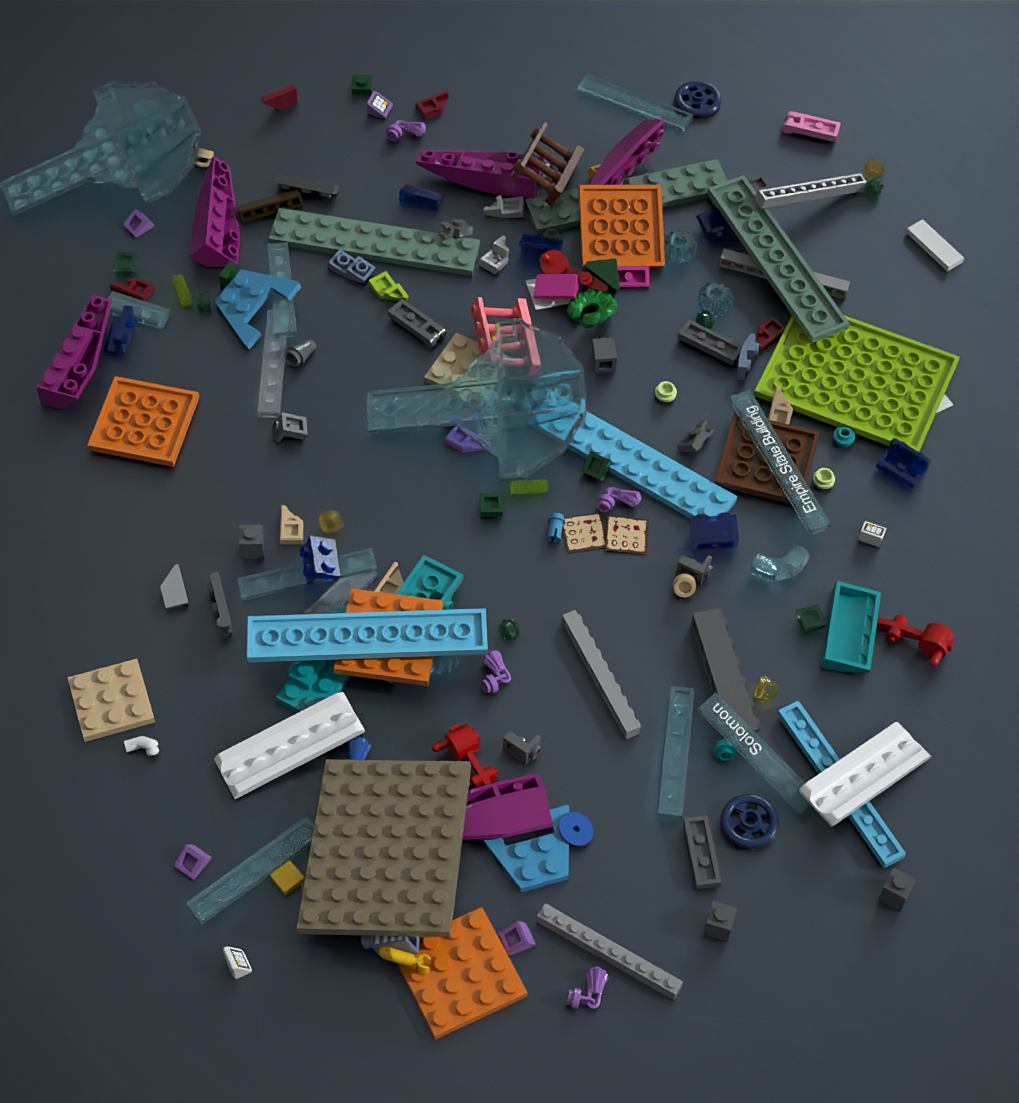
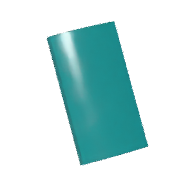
[820,581,881,673]

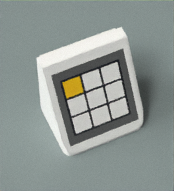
[858,521,887,547]
[223,946,252,979]

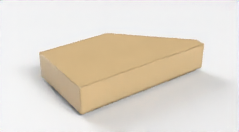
[768,386,793,424]
[280,505,304,544]
[374,562,404,594]

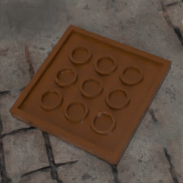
[715,412,820,506]

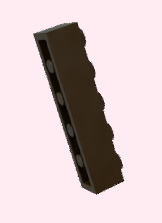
[236,189,303,222]

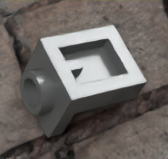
[272,412,308,442]
[676,555,714,586]
[503,731,542,765]

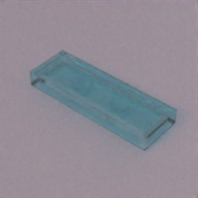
[108,291,171,329]

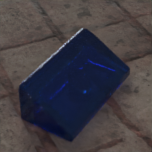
[399,184,444,211]
[519,234,564,252]

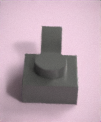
[438,219,473,239]
[677,420,714,453]

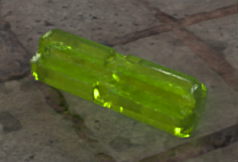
[172,274,193,306]
[510,479,549,494]

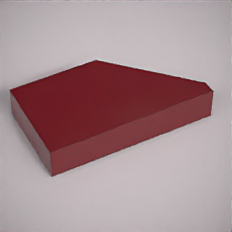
[261,85,298,110]
[415,90,449,120]
[110,277,155,304]
[757,316,786,353]

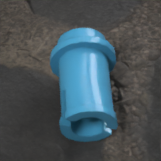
[546,513,566,543]

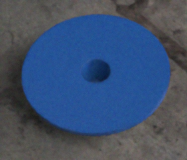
[559,812,594,846]

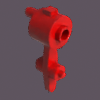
[539,250,609,293]
[876,614,955,666]
[432,724,499,789]

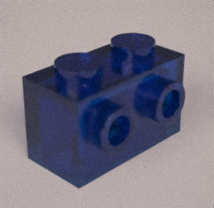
[690,512,739,550]

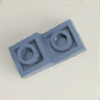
[327,249,376,283]
[736,334,759,380]

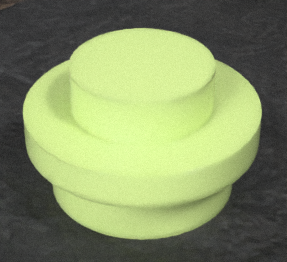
[655,381,677,402]
[813,468,835,489]

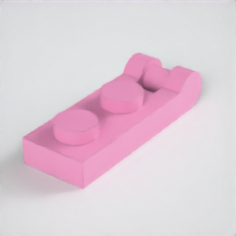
[782,111,841,142]

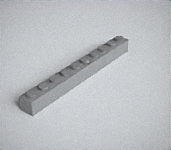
[754,173,867,209]
[719,249,850,299]
[562,610,641,739]
[537,903,683,1000]

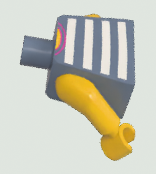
[361,935,431,975]

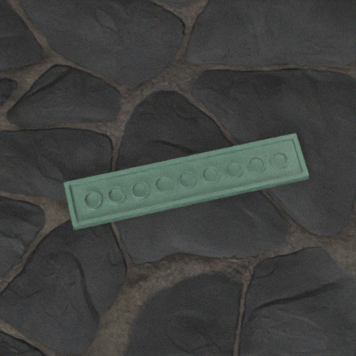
[525,159,727,235]
[707,175,850,343]
[269,208,480,276]

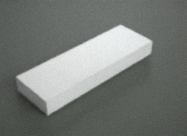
[906,219,964,272]

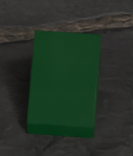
[583,258,620,294]

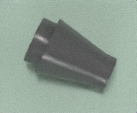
[285,339,316,367]

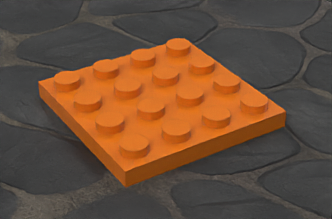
[578,185,665,268]
[87,376,199,467]
[334,588,443,686]
[397,907,528,1040]

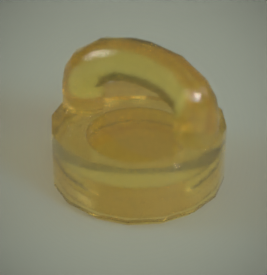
[863,159,885,180]
[319,510,344,533]
[754,675,778,700]

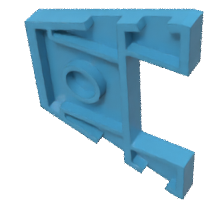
[215,269,302,350]
[480,805,569,892]

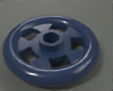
[675,81,722,117]
[721,794,779,849]

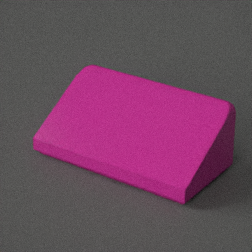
[617,266,649,287]
[533,274,579,299]

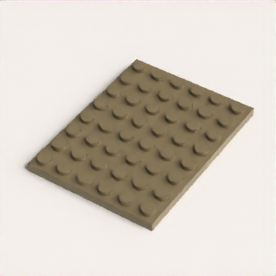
[296,760,471,937]

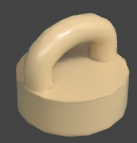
[193,147,214,168]
[673,574,696,598]

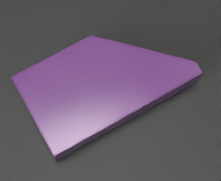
[445,424,491,453]

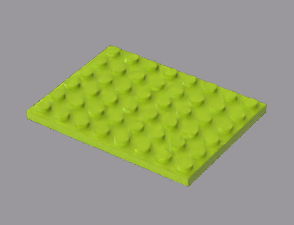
[754,315,960,456]

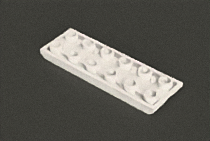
[214,692,365,799]
[798,722,931,827]

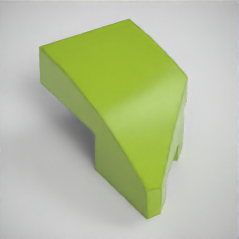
[368,271,409,301]

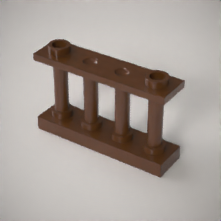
[511,122,584,206]

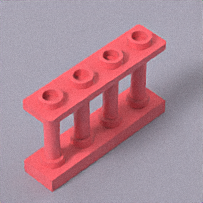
[470,297,541,379]

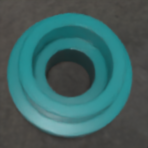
[833,426,855,447]
[713,739,737,761]

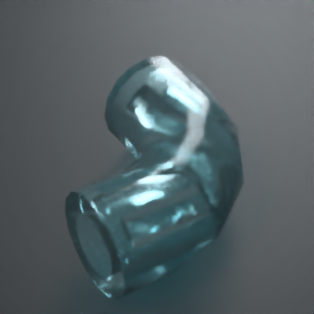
[749,545,810,581]

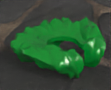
[567,288,618,329]

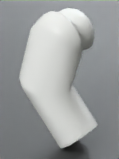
[124,736,159,756]

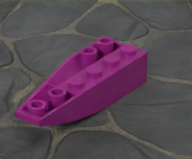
[589,119,666,185]
[416,150,544,199]
[189,156,240,267]
[36,295,113,409]
[462,773,553,840]

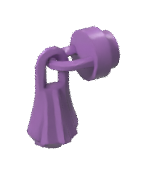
[386,120,426,141]
[596,487,641,512]
[481,650,511,694]
[566,966,608,1009]

